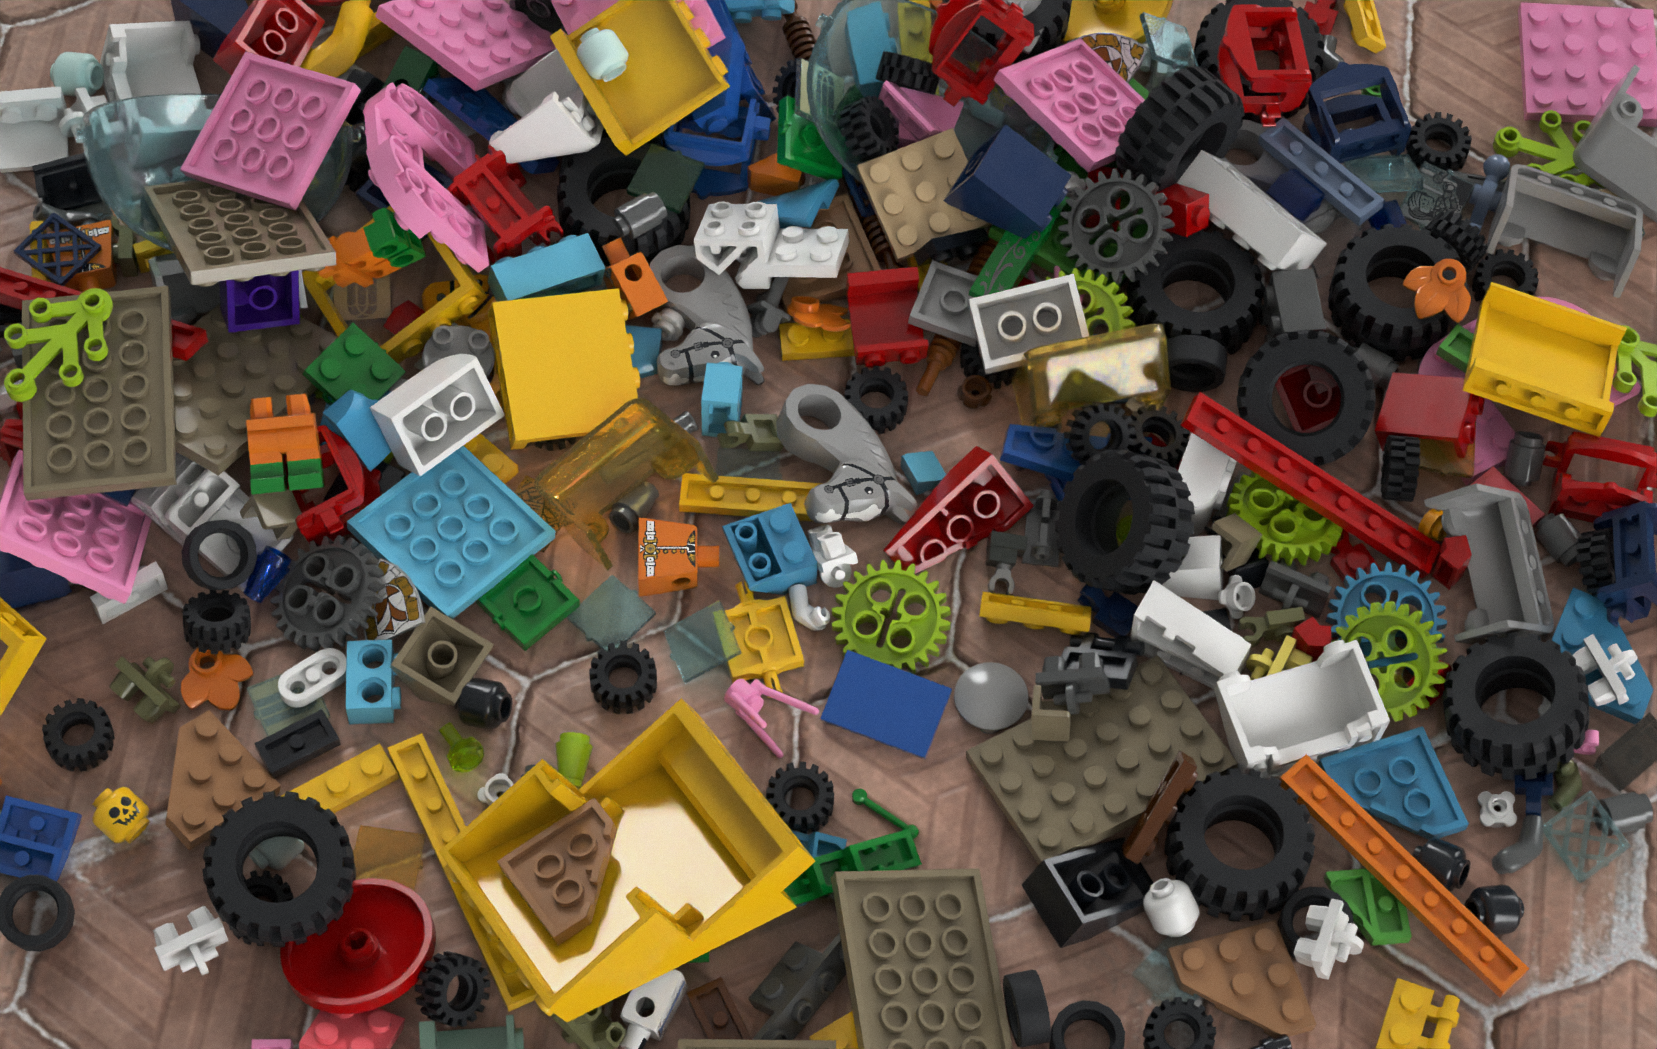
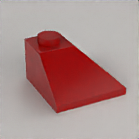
[1275,365,1341,433]

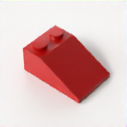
[213,0,325,76]

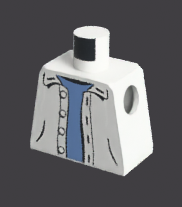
[620,969,688,1049]

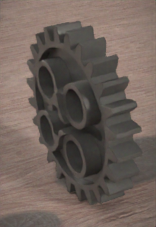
[1059,169,1175,284]
[270,535,385,652]

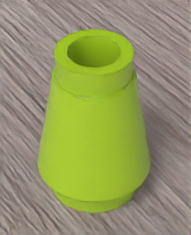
[555,732,593,789]

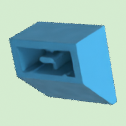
[722,503,818,595]

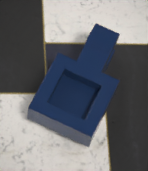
[1077,584,1138,639]
[1515,771,1553,817]

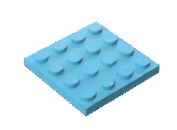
[347,446,556,619]

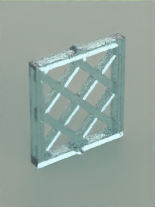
[1543,791,1631,883]

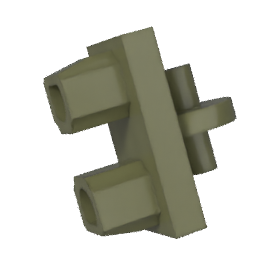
[109,656,181,723]
[551,1006,626,1049]

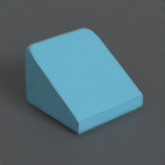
[901,451,946,495]

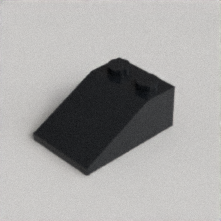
[1022,837,1154,948]

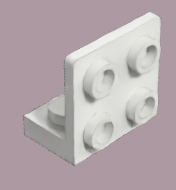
[0,86,69,173]

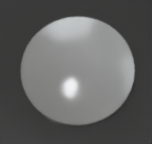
[422,325,495,377]
[954,662,1028,734]

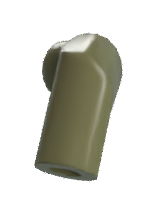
[1548,759,1582,813]

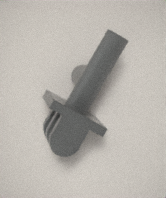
[746,277,791,338]

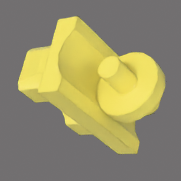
[1246,636,1313,680]

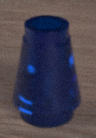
[243,545,292,603]

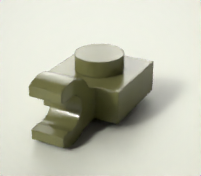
[111,213,140,277]
[717,414,784,451]
[1238,607,1305,648]

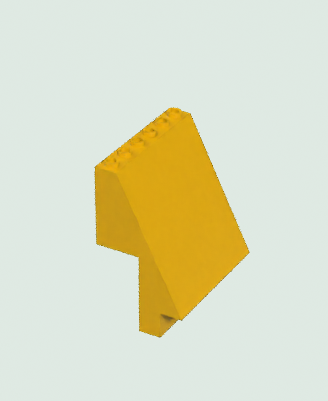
[439,698,816,1023]

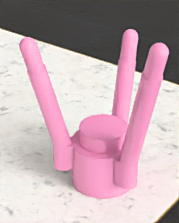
[724,679,819,758]

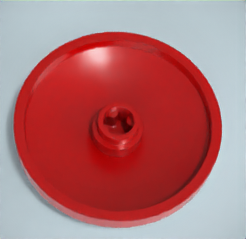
[280,878,436,1014]

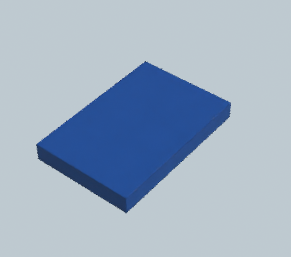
[820,650,952,760]

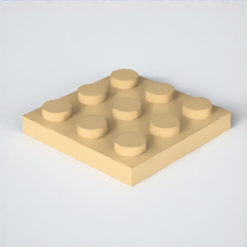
[856,128,993,263]

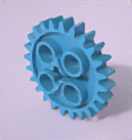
[1326,562,1447,676]

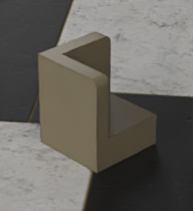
[240,489,301,540]
[1211,513,1263,572]
[1032,685,1071,742]

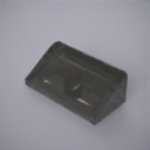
[1594,713,1657,792]

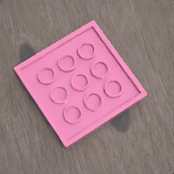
[375,0,556,91]
[1518,2,1657,127]
[993,38,1145,172]
[180,52,361,211]
[0,450,152,604]

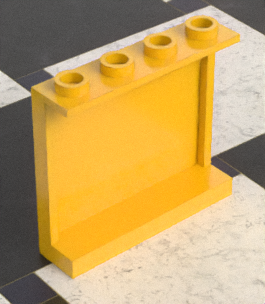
[549,0,730,156]
[1462,282,1627,437]
[488,288,646,450]

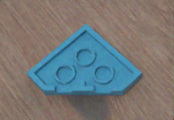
[1551,587,1654,726]
[1318,726,1469,840]

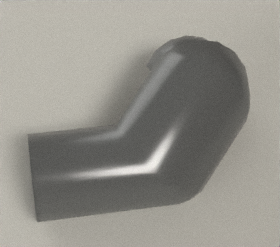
[1322,35,1344,73]

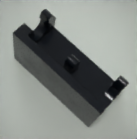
[32,149,115,211]

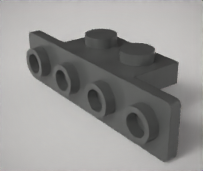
[749,932,846,1040]

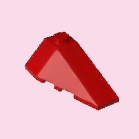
[883,446,1034,574]

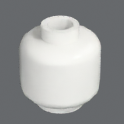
[1143,878,1200,937]

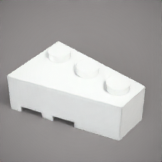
[1131,580,1251,689]

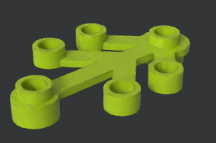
[1493,110,1605,188]
[4,288,113,402]
[1612,325,1657,417]

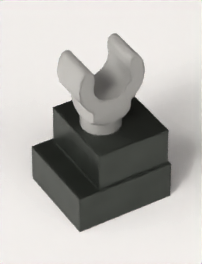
[985,531,1028,595]

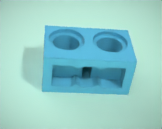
[701,362,743,437]
[346,639,401,724]

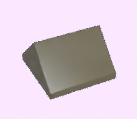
[390,606,494,706]

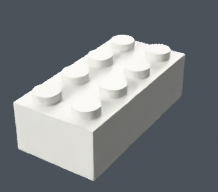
[1177,150,1327,271]

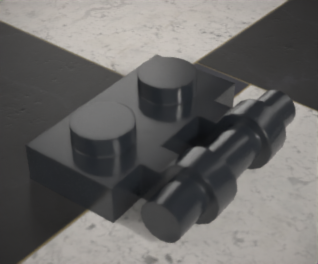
[1061,632,1145,690]

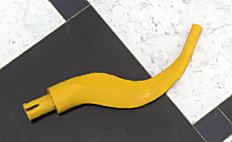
[300,0,374,193]

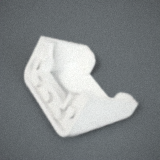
[100,21,214,169]
[489,48,604,164]
[1214,640,1390,779]

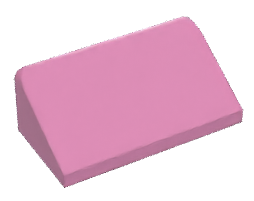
[878,81,942,141]

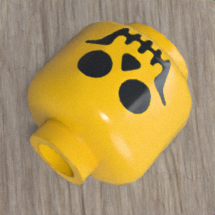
[92,787,150,844]

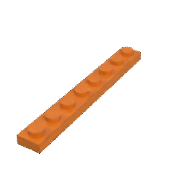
[1279,754,1529,998]

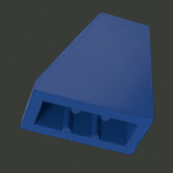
[691,24,745,136]

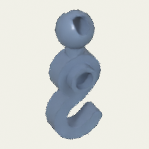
[1469,154,1510,235]

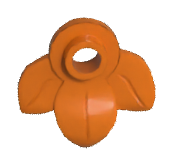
[1403,259,1471,323]
[787,296,851,332]
[181,648,253,711]

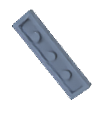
[1258,117,1384,227]

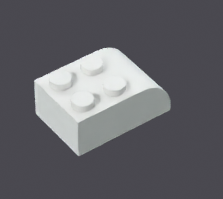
[968,274,1091,375]
[369,354,505,476]
[1178,433,1237,537]

